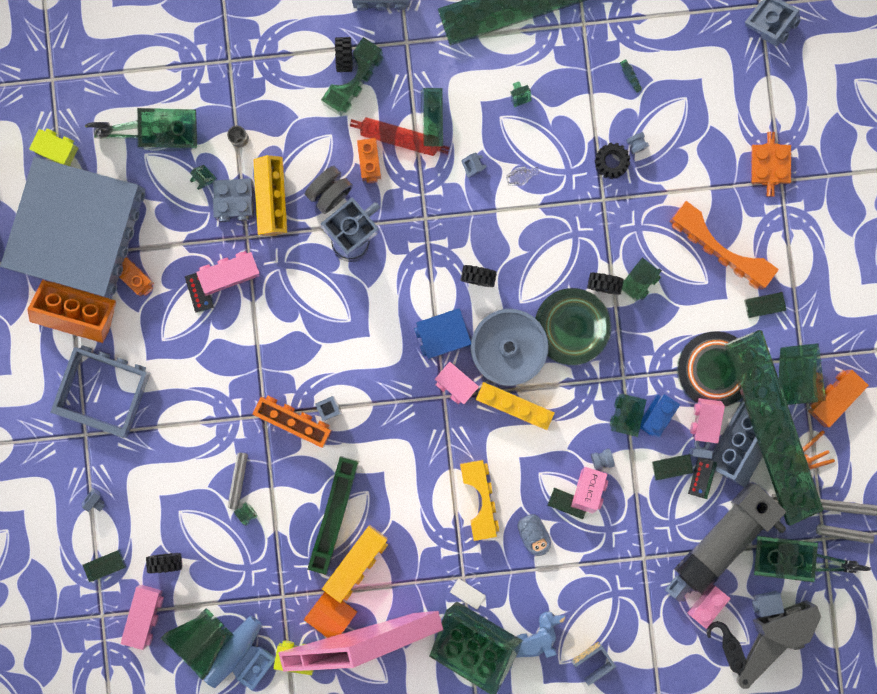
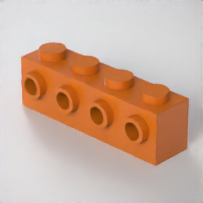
[252,395,332,448]

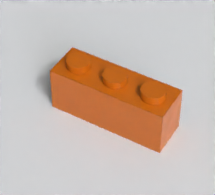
[807,370,869,427]

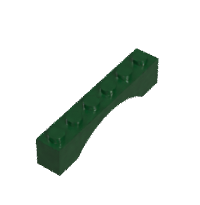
[307,456,360,575]

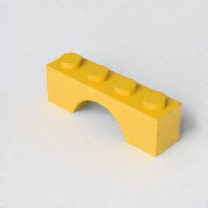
[475,382,555,430]
[460,460,500,541]

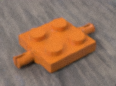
[751,132,791,197]

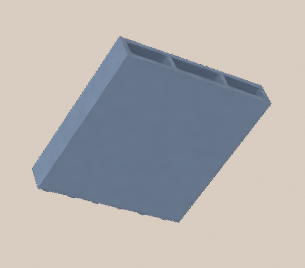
[0,157,145,299]

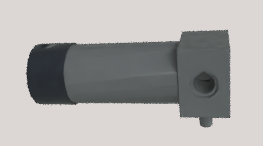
[674,483,786,596]

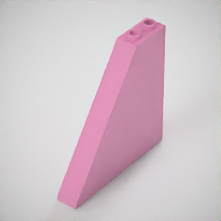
[278,611,443,672]

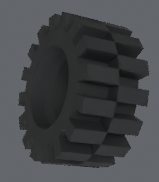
[335,37,353,72]
[595,143,631,179]
[460,265,497,287]
[587,272,624,295]
[146,553,182,574]

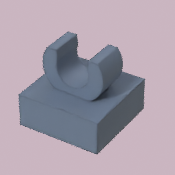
[461,152,487,178]
[689,440,713,459]
[82,488,105,512]
[665,575,692,602]

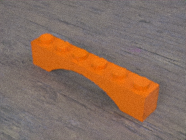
[669,201,779,290]

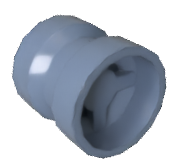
[591,449,615,471]

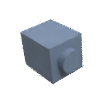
[315,396,342,421]
[752,591,784,617]

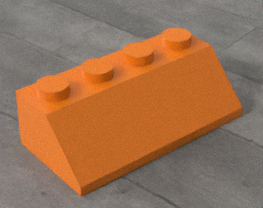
[27,279,116,343]

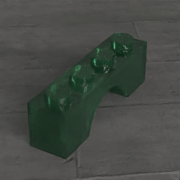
[321,37,384,116]

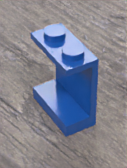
[414,308,472,360]
[636,394,681,438]

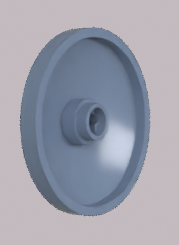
[471,309,548,386]

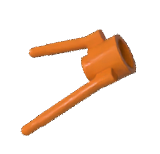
[791,430,835,473]

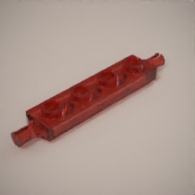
[350,117,450,156]

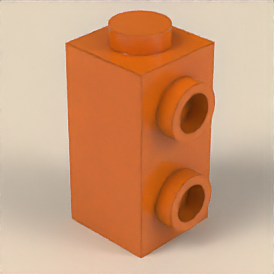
[357,138,381,183]
[119,256,154,297]

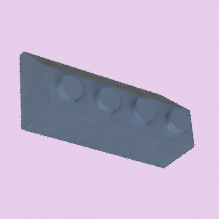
[708,399,783,487]

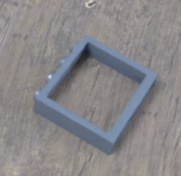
[50,345,150,438]

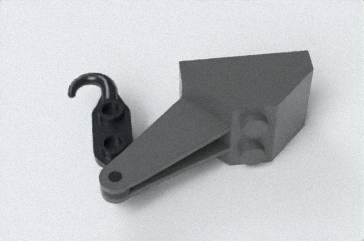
[706,600,821,689]

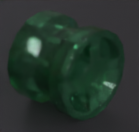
[234,501,258,526]

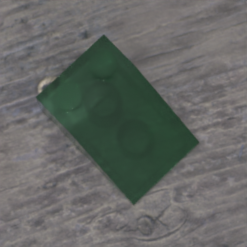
[778,343,826,406]

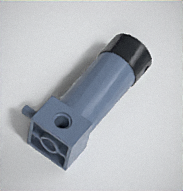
[321,197,380,262]

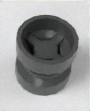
[227,125,249,148]

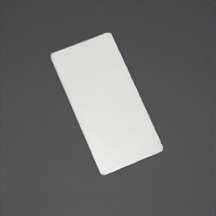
[450,579,486,609]

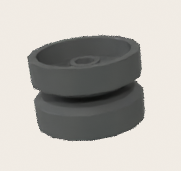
[304,166,353,214]

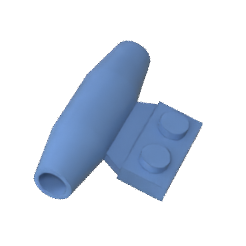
[203,616,275,691]

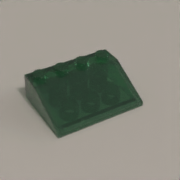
[429,602,523,694]

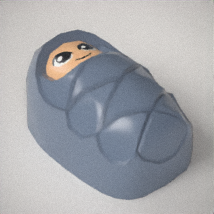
[517,514,551,556]

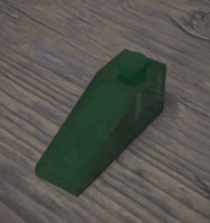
[421,88,443,147]

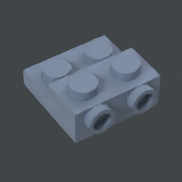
[745,0,801,47]
[213,178,254,222]

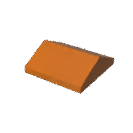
[304,592,358,638]

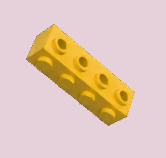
[253,155,287,236]
[322,525,388,603]

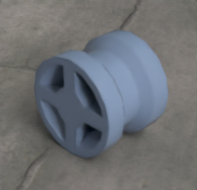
[626,132,650,154]

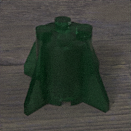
[161,608,234,680]

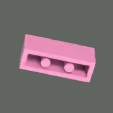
[196,251,259,296]
[120,585,164,650]

